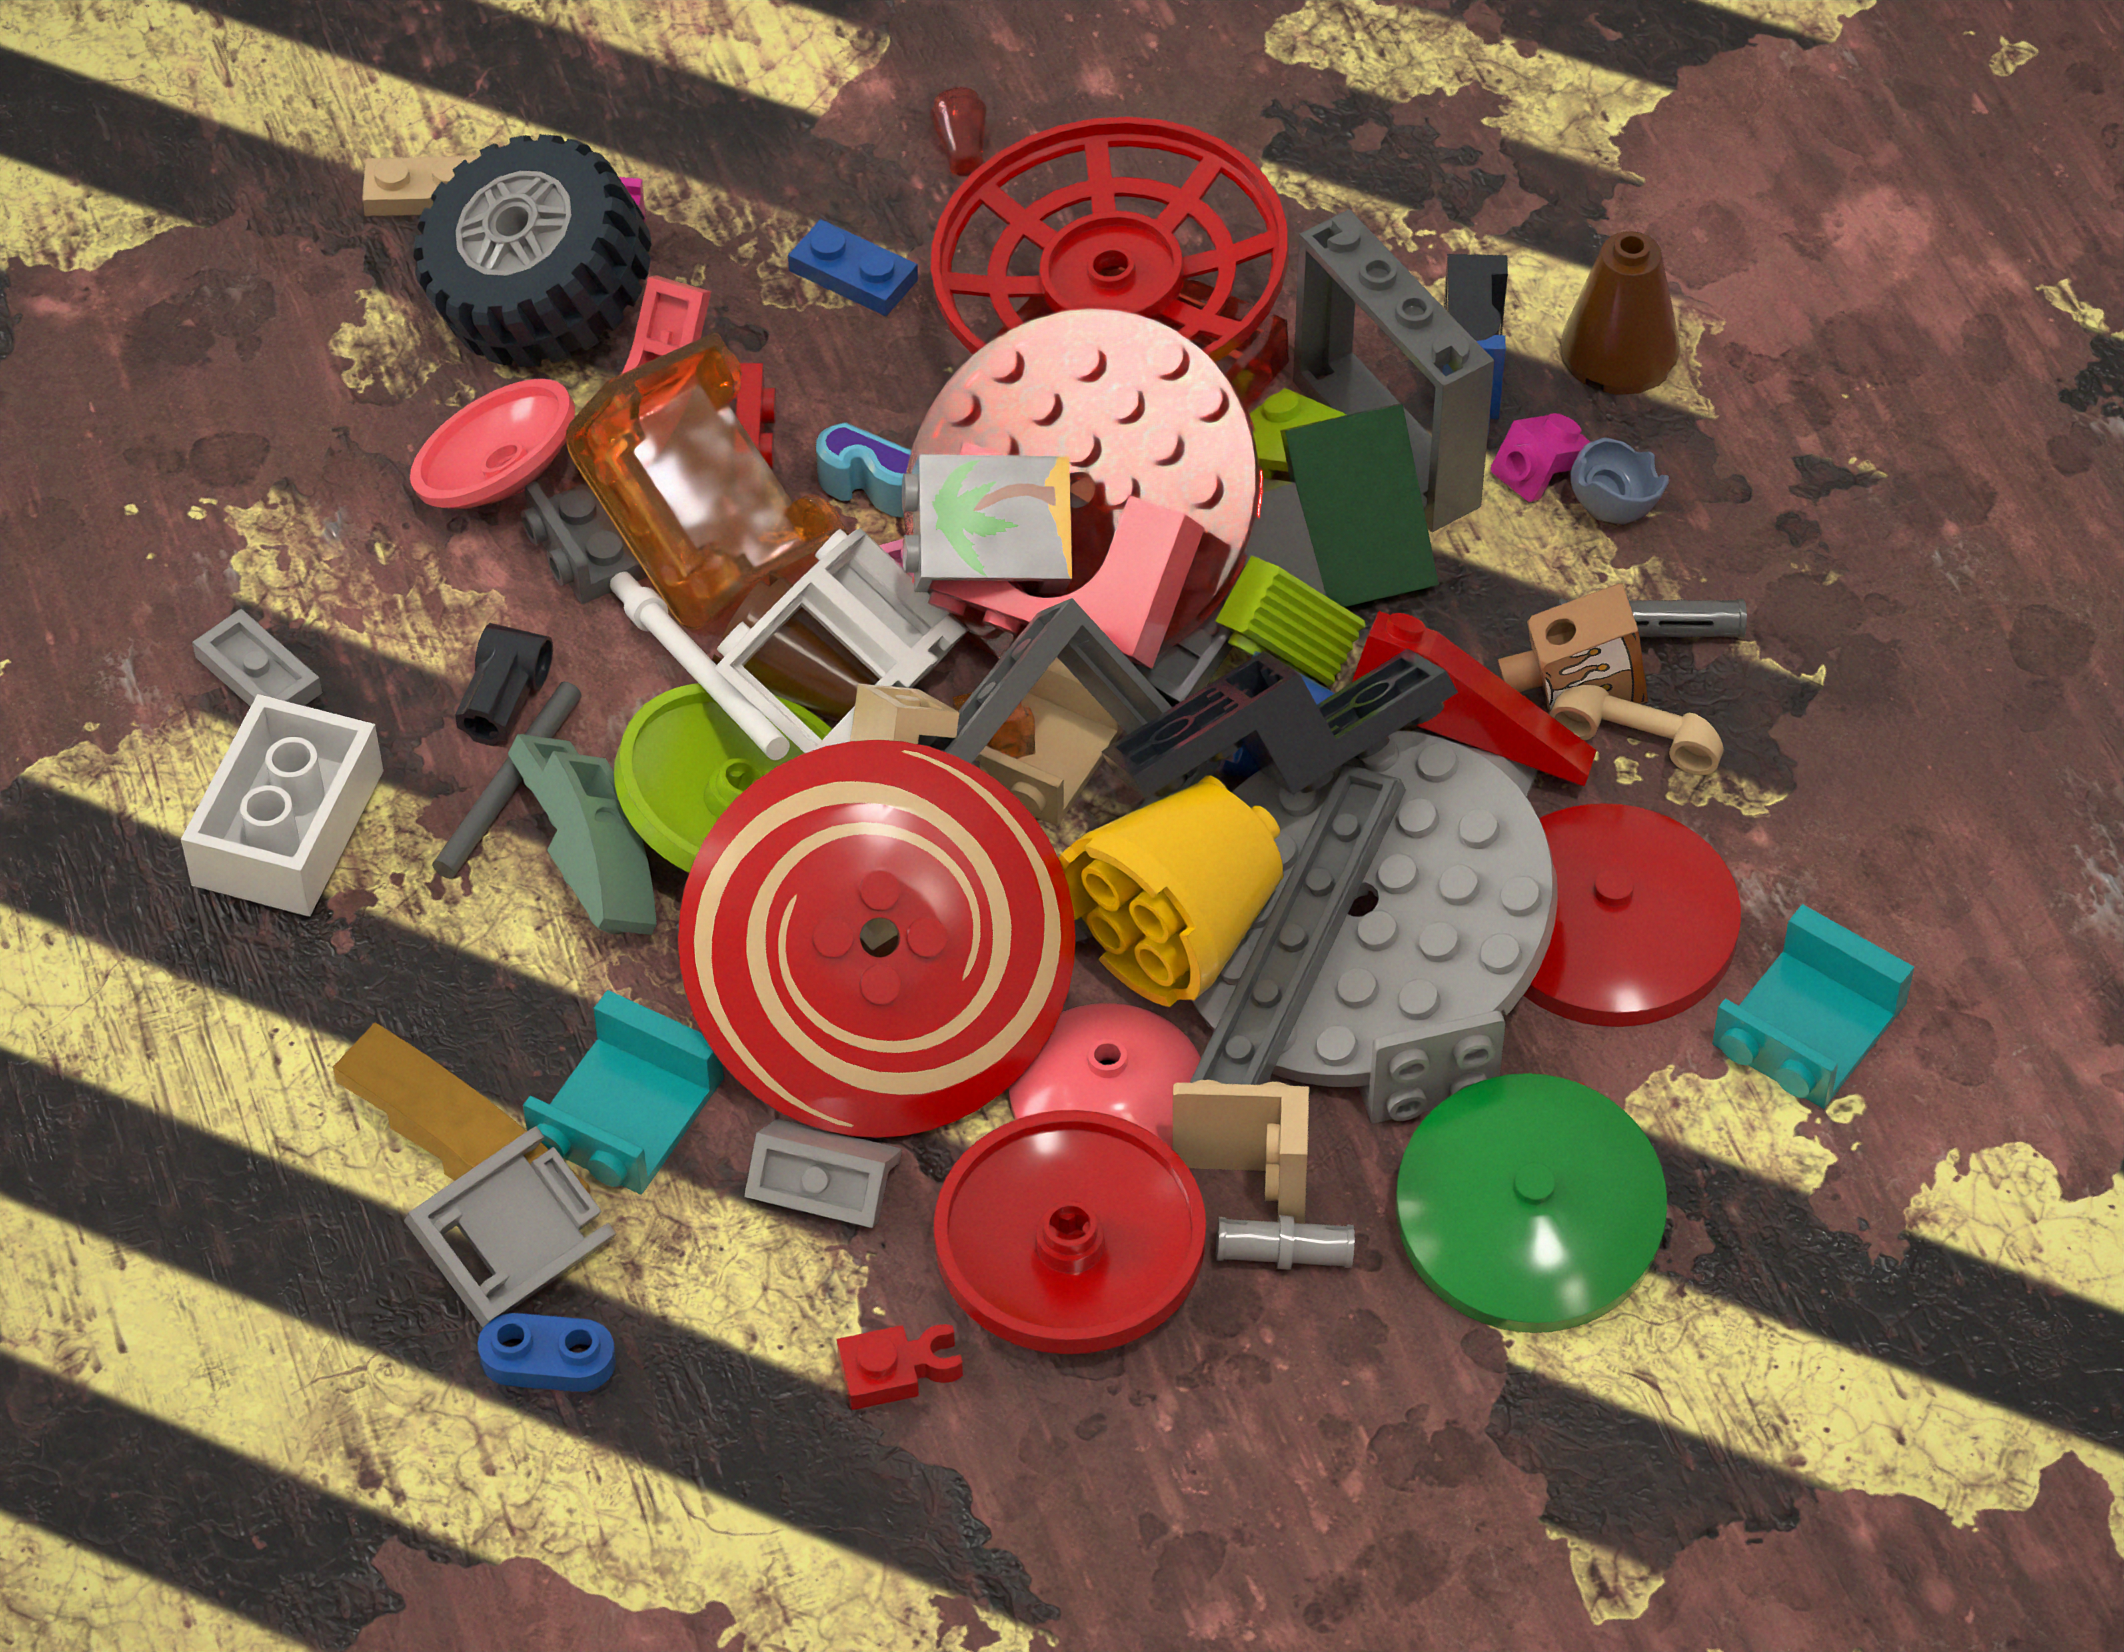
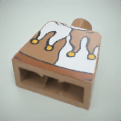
[1497,583,1648,714]

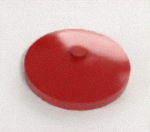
[1523,803,1741,1027]
[934,1110,1206,1354]

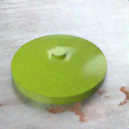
[614,683,832,873]

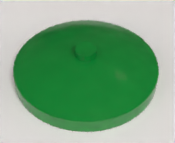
[1395,1073,1667,1333]

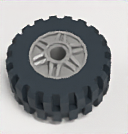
[413,134,652,367]

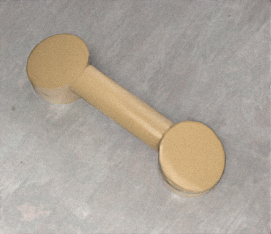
[1549,685,1723,775]

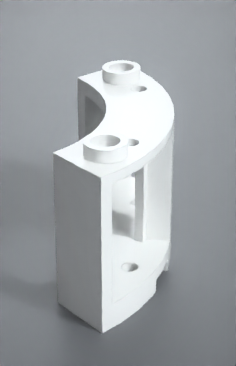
[714,528,969,753]

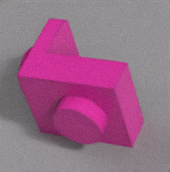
[1491,413,1591,502]

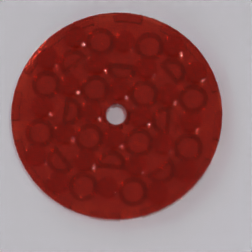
[904,309,1263,666]

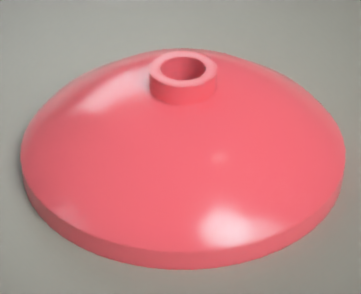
[410,379,575,509]
[1009,1003,1201,1149]

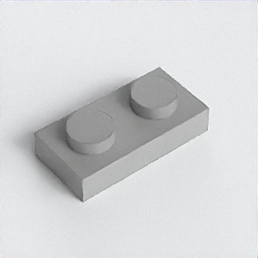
[192,609,322,707]

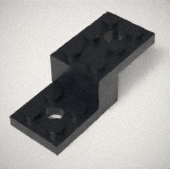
[1101,648,1458,798]

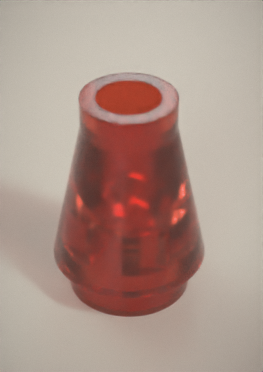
[930,87,987,176]

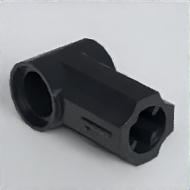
[455,623,553,746]

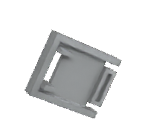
[404,1126,617,1328]

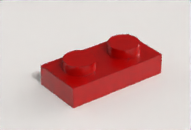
[734,363,776,494]

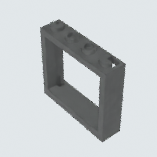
[1293,209,1494,532]
[930,598,1222,944]

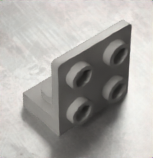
[1358,1010,1505,1124]

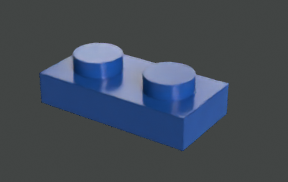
[788,219,918,316]

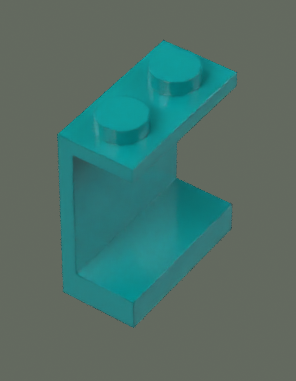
[1712,904,1914,1109]
[523,990,724,1195]

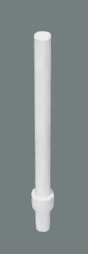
[610,572,790,760]

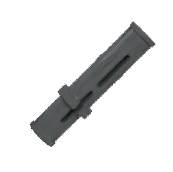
[1557,594,1747,639]

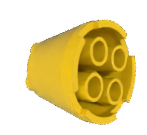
[1058,776,1284,1007]

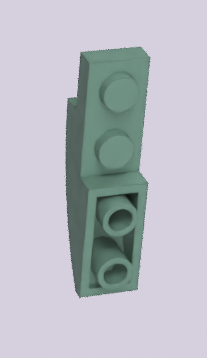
[508,734,657,935]

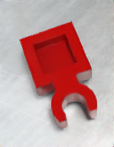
[836,1324,963,1410]

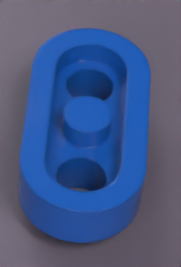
[478,1313,616,1392]

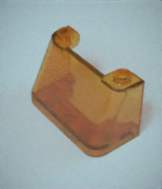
[566,331,849,630]

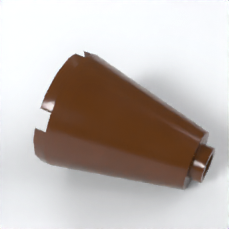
[1561,231,1680,395]
[712,571,880,723]

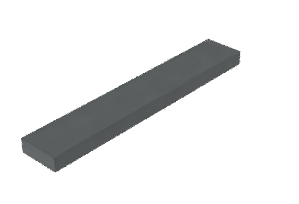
[1190,764,1406,1085]

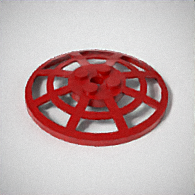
[931,117,1289,395]

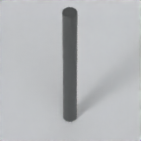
[432,682,582,879]

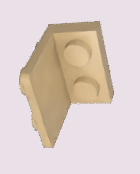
[1173,1080,1309,1224]

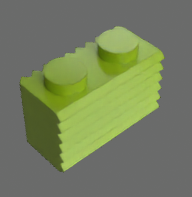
[1215,555,1365,686]

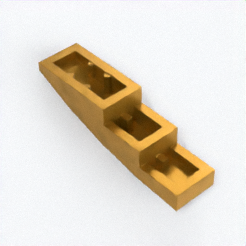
[333,1022,590,1193]

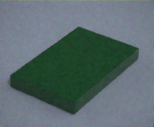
[1280,404,1439,607]

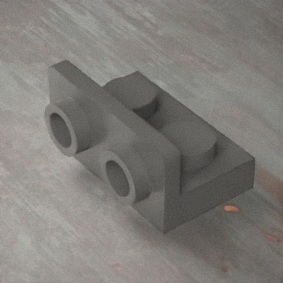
[520,480,648,604]

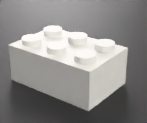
[181,694,383,917]

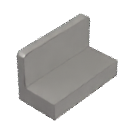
[744,1119,902,1228]

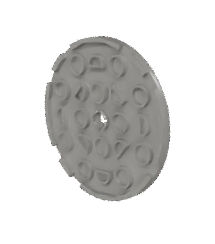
[1191,731,1558,1087]

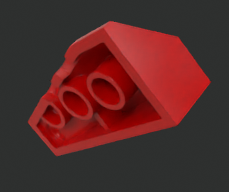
[1352,611,1597,787]

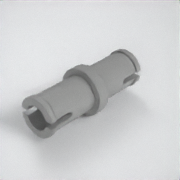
[1216,1215,1355,1270]

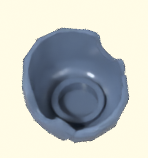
[1571,437,1669,525]

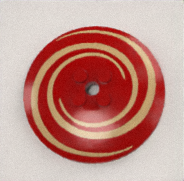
[678,740,1076,1138]

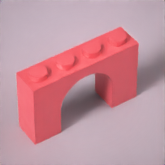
[912,442,1205,669]

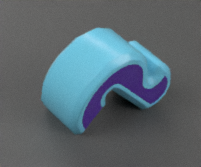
[816,412,965,518]

